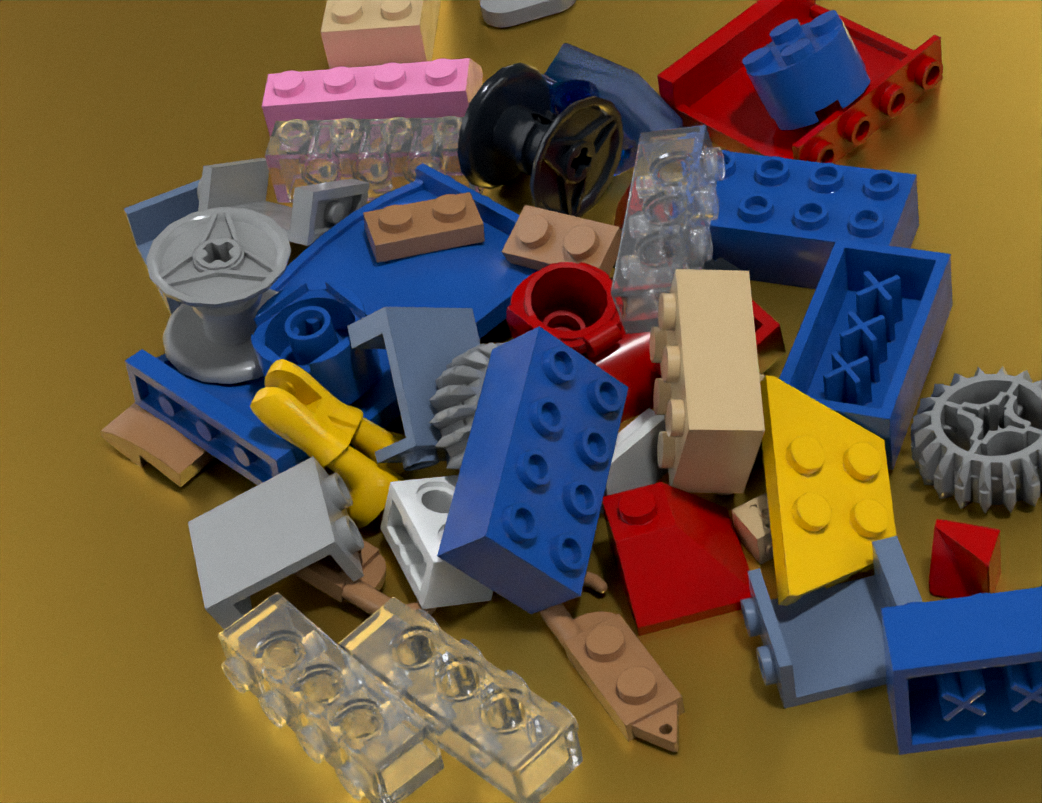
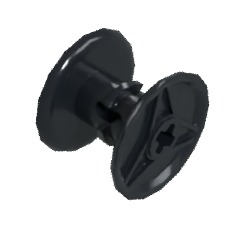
[457,63,624,218]

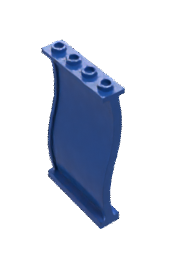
[125,163,539,485]

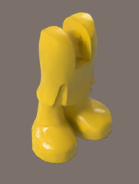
[250,359,405,528]

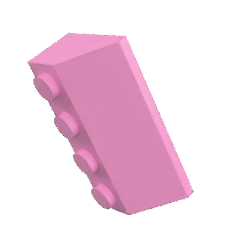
[262,58,483,154]

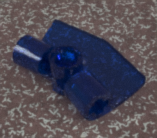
[541,43,683,176]

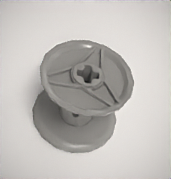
[146,207,291,384]

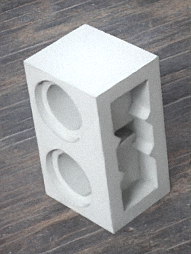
[380,475,493,609]

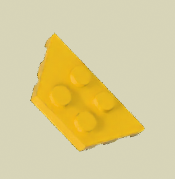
[760,375,896,606]

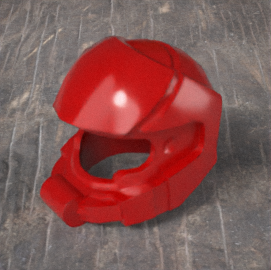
[506,262,624,358]

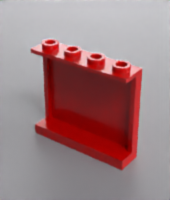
[657,0,943,164]

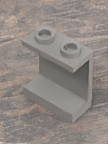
[197,158,369,246]
[188,456,364,642]

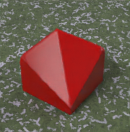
[929,519,1001,599]

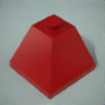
[602,482,751,636]

